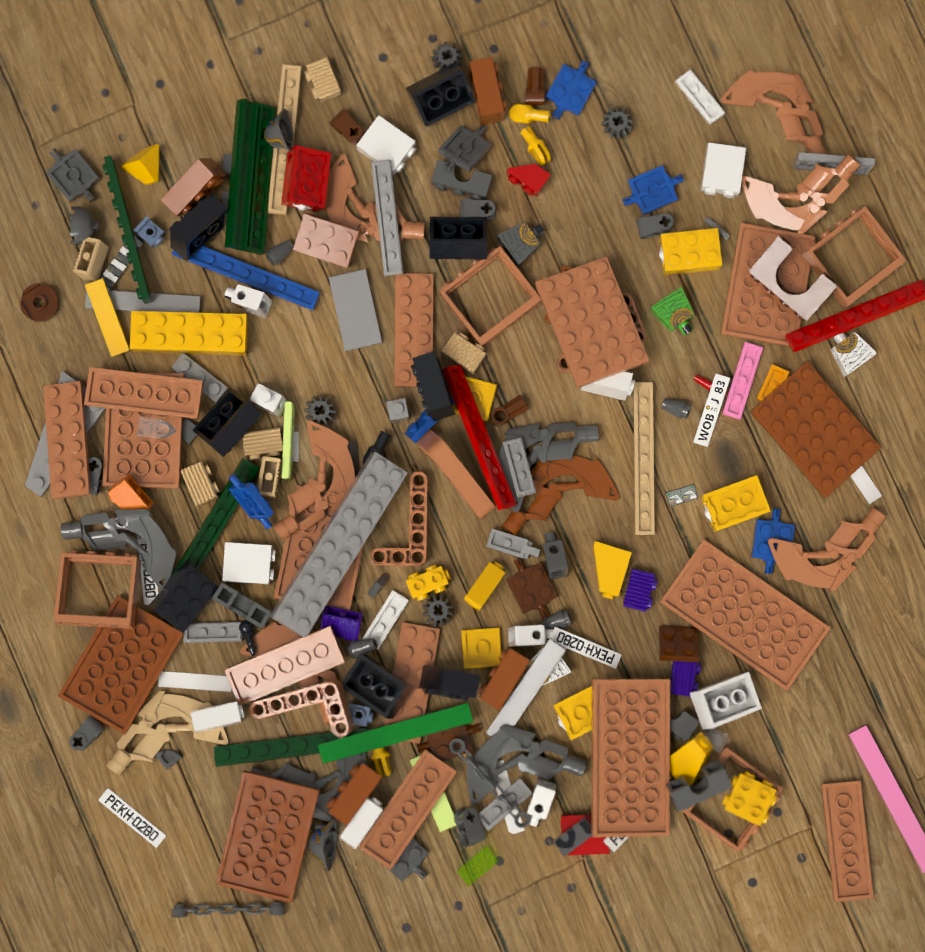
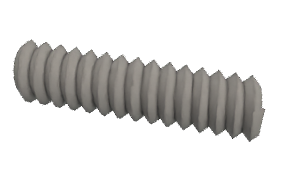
[704,217,730,240]

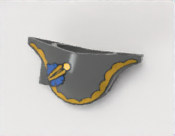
[264,108,293,152]
[307,819,338,871]

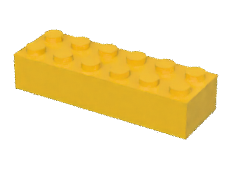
[130,311,248,355]

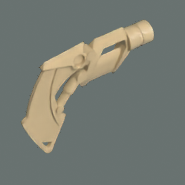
[106,691,228,776]

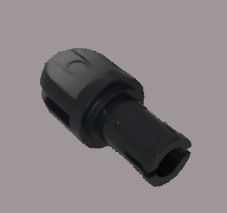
[362,430,391,465]

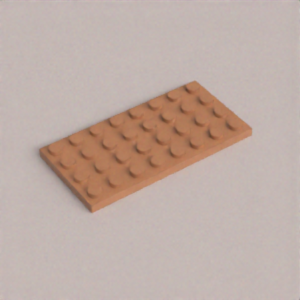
[659,539,830,691]
[591,679,670,837]

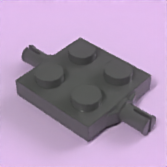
[438,125,491,172]
[46,149,100,203]
[385,838,428,882]

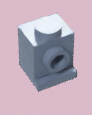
[134,216,166,248]
[348,703,374,727]

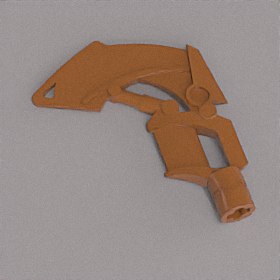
[502,455,619,536]

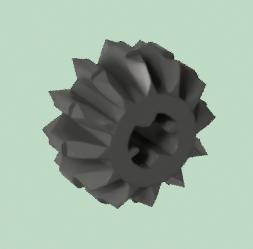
[431,41,463,70]
[601,107,634,140]
[304,395,337,427]
[422,594,454,627]

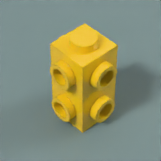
[406,565,450,601]

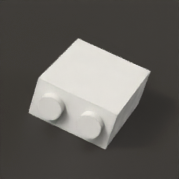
[356,115,416,176]
[700,142,746,198]
[581,371,635,401]
[222,542,276,585]
[190,702,244,733]
[340,796,384,849]

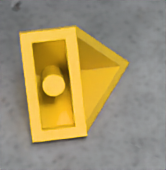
[119,144,159,185]

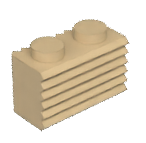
[304,57,341,103]
[73,237,109,282]
[441,333,486,374]
[242,428,283,460]
[258,456,282,499]
[181,461,220,507]

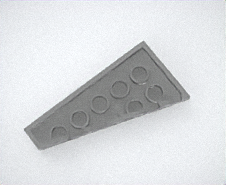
[25,371,106,497]

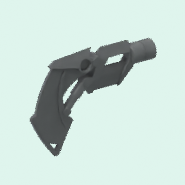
[498,422,599,513]
[61,509,177,590]
[467,725,587,805]
[251,752,367,822]

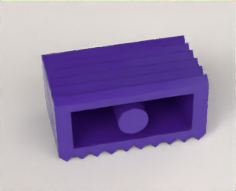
[622,569,657,612]
[320,606,363,641]
[670,661,701,697]

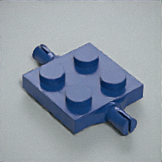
[545,60,596,120]
[622,165,684,216]
[228,474,274,529]
[751,509,795,574]

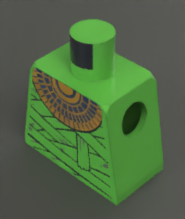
[650,287,694,336]

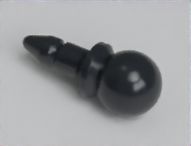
[239,620,256,656]

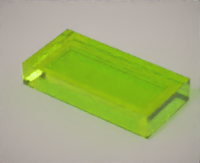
[456,846,498,886]

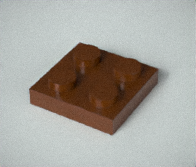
[659,626,699,662]

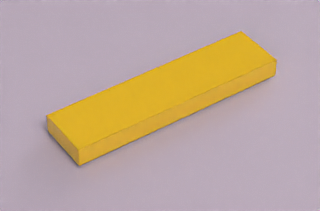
[85,278,130,357]

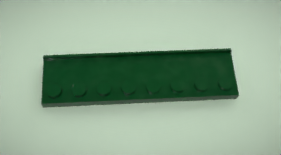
[225,99,276,255]

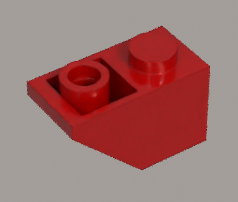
[506,164,551,197]

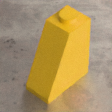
[593,541,632,600]
[463,562,505,611]
[670,732,713,785]

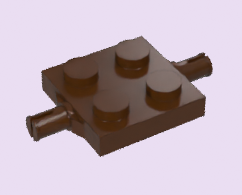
[506,558,558,619]
[416,724,481,762]

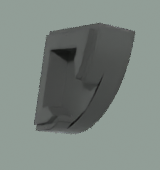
[182,418,197,445]
[368,574,390,598]
[155,750,182,770]

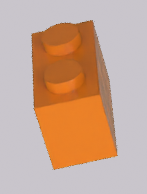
[108,474,153,510]

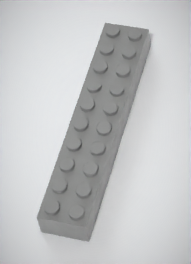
[269,452,407,638]

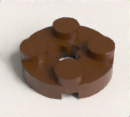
[20,284,59,323]

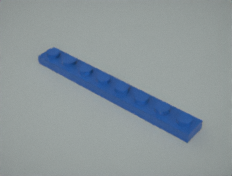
[172,247,320,311]

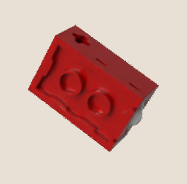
[281,145,331,212]

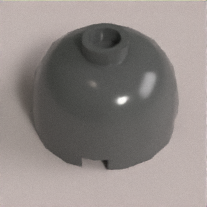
[70,206,98,245]

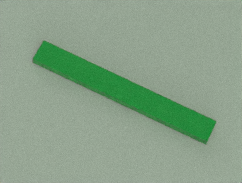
[318,703,473,764]

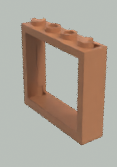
[802,206,907,308]
[440,246,542,347]
[53,550,141,629]
[681,747,783,852]

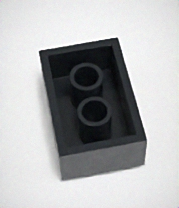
[406,62,476,127]
[170,194,227,262]
[429,217,487,260]
[411,351,455,421]
[192,387,261,457]
[149,561,219,633]
[342,653,413,719]
[419,665,481,701]

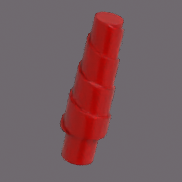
[694,375,727,397]

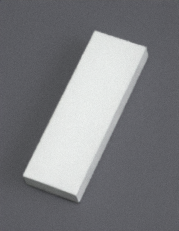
[675,69,725,125]
[362,590,409,650]

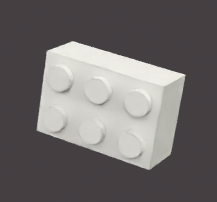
[690,672,762,730]

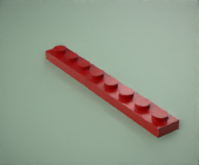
[785,279,925,353]
[442,365,517,511]

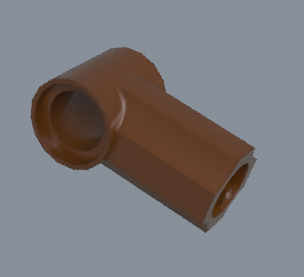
[525,67,545,106]
[490,395,528,427]

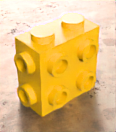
[722,772,778,826]

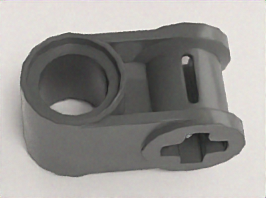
[460,199,496,221]
[636,213,674,239]
[88,457,104,496]
[69,715,106,751]
[454,808,485,847]

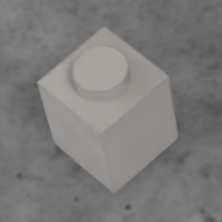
[386,398,409,423]

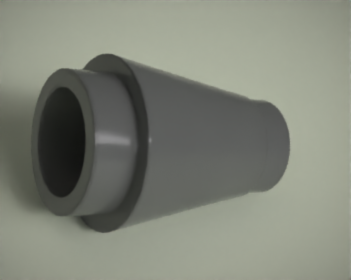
[265,239,294,266]
[661,398,691,419]
[542,609,572,629]
[348,638,378,659]

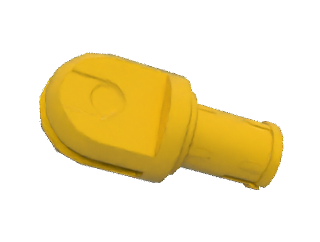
[509,104,550,124]
[520,126,551,165]
[371,747,391,778]

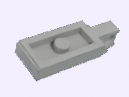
[486,529,541,559]

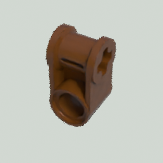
[329,109,364,145]

